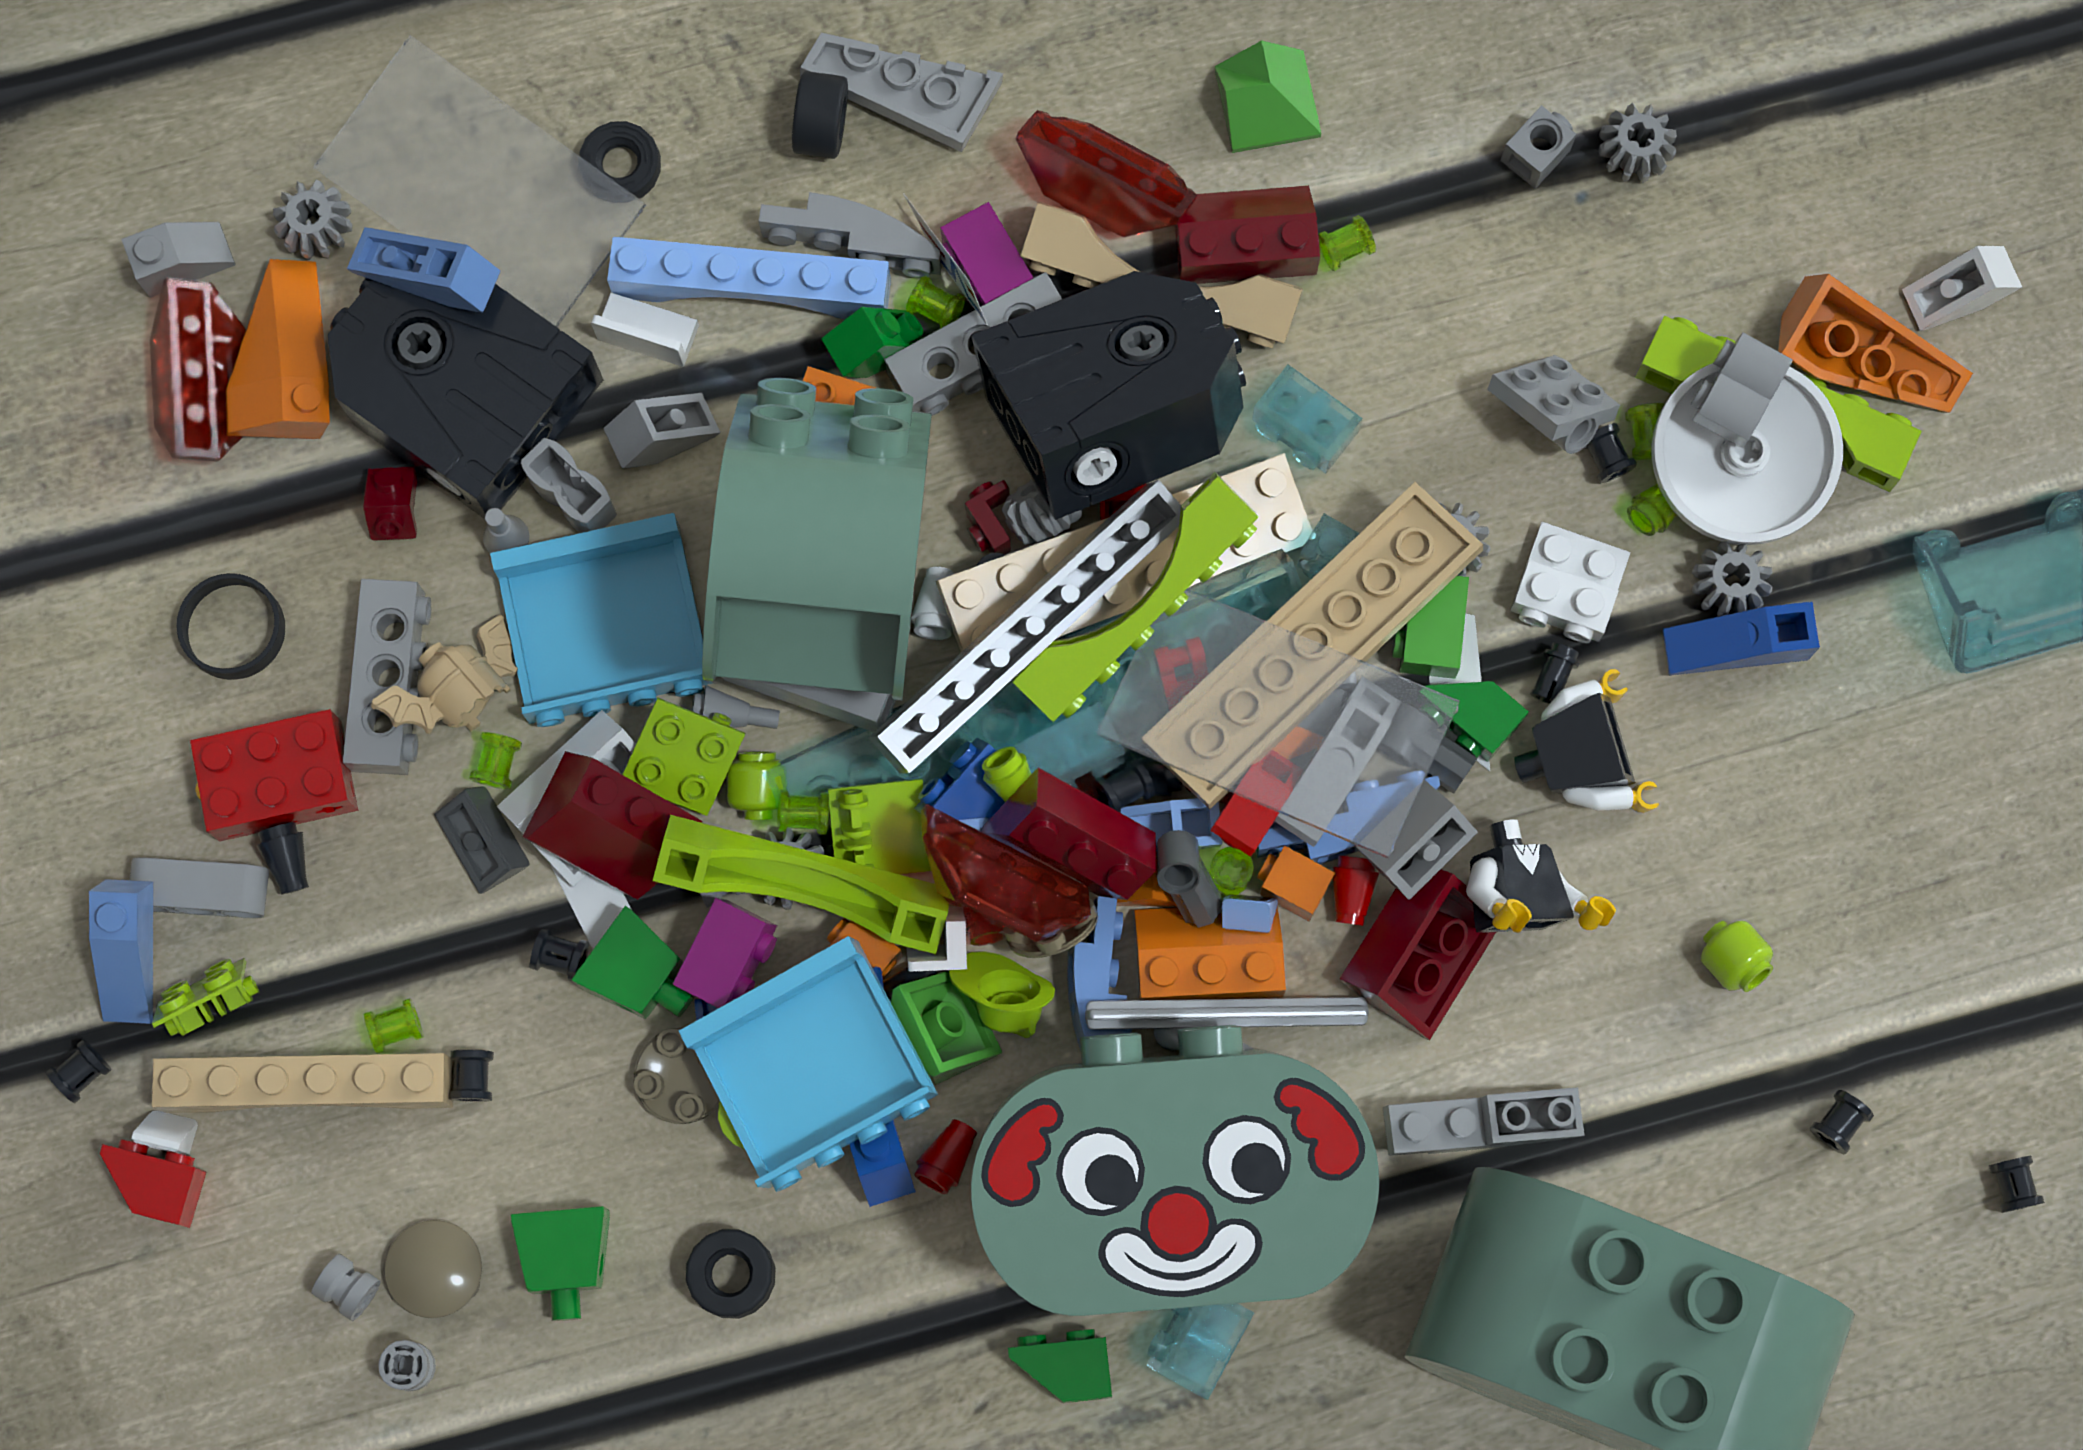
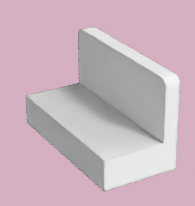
[591,293,699,367]
[906,906,967,971]

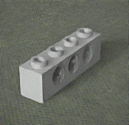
[884,272,1062,416]
[343,579,431,775]

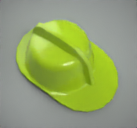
[949,951,1055,1038]

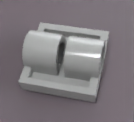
[1487,355,1620,454]

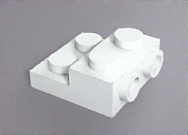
[1510,522,1631,643]

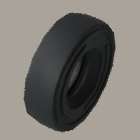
[579,121,661,204]

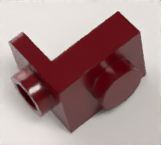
[363,467,417,541]
[965,480,1011,555]

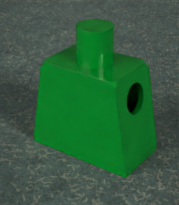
[572,906,694,1019]
[511,1206,610,1321]

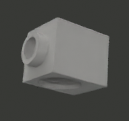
[1501,105,1576,189]

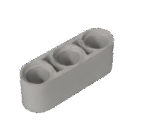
[130,858,269,918]

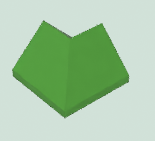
[1214,40,1321,153]
[891,971,1003,1085]

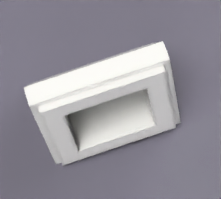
[131,1111,198,1155]

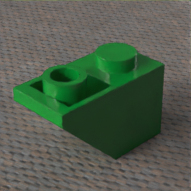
[821,307,923,378]
[1416,681,1529,762]
[1008,1329,1112,1403]

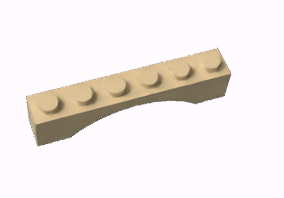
[1021,202,1303,348]
[152,1053,454,1113]

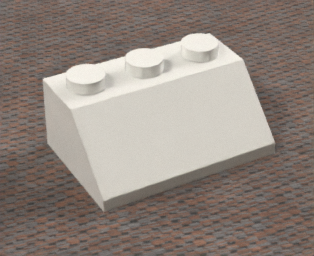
[497,710,636,887]

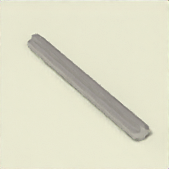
[1085,997,1369,1030]

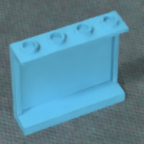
[490,513,713,727]
[679,936,939,1192]

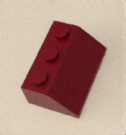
[1172,185,1320,284]
[522,751,703,900]
[982,767,1156,900]
[1340,869,1496,1040]

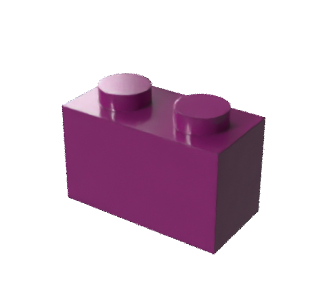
[940,202,1033,309]
[673,897,778,1008]

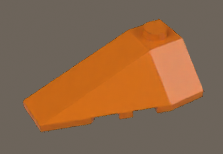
[226,259,330,439]
[1778,274,1973,413]

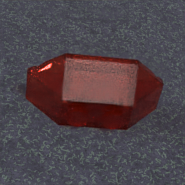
[1016,110,1197,238]
[150,278,246,462]
[921,804,1091,942]

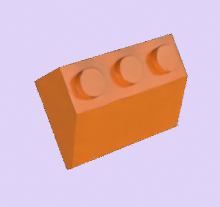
[1134,906,1286,1000]

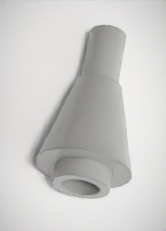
[483,508,529,553]
[692,685,780,729]

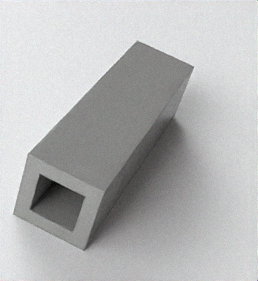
[723,677,896,732]

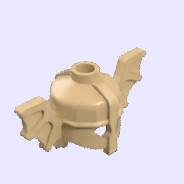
[371,615,518,734]

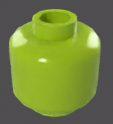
[727,751,789,820]
[1701,921,1773,992]

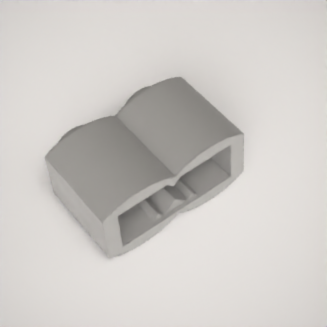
[1691,333,1793,447]
[521,438,617,533]

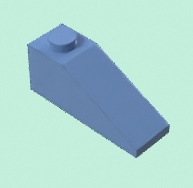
[347,227,501,313]
[89,879,153,1024]

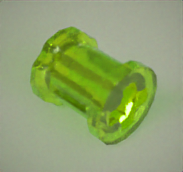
[1318,215,1376,271]
[906,275,966,329]
[1624,403,1665,460]
[469,732,522,789]
[777,789,829,835]
[1209,847,1254,896]
[364,998,424,1054]

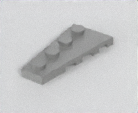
[800,32,1003,152]

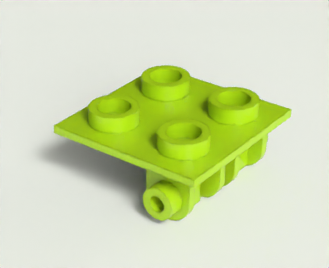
[622,697,745,816]
[828,778,931,874]
[152,958,259,1036]

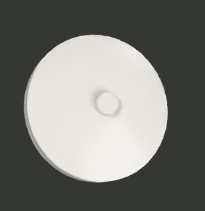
[1652,363,1843,545]

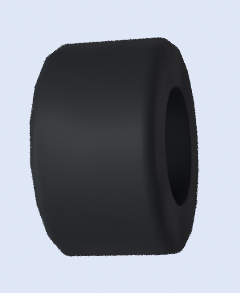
[792,71,848,159]
[686,1229,776,1319]

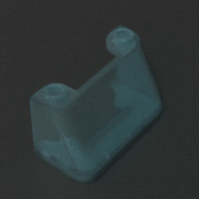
[1913,489,2083,674]

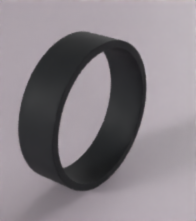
[176,573,285,680]

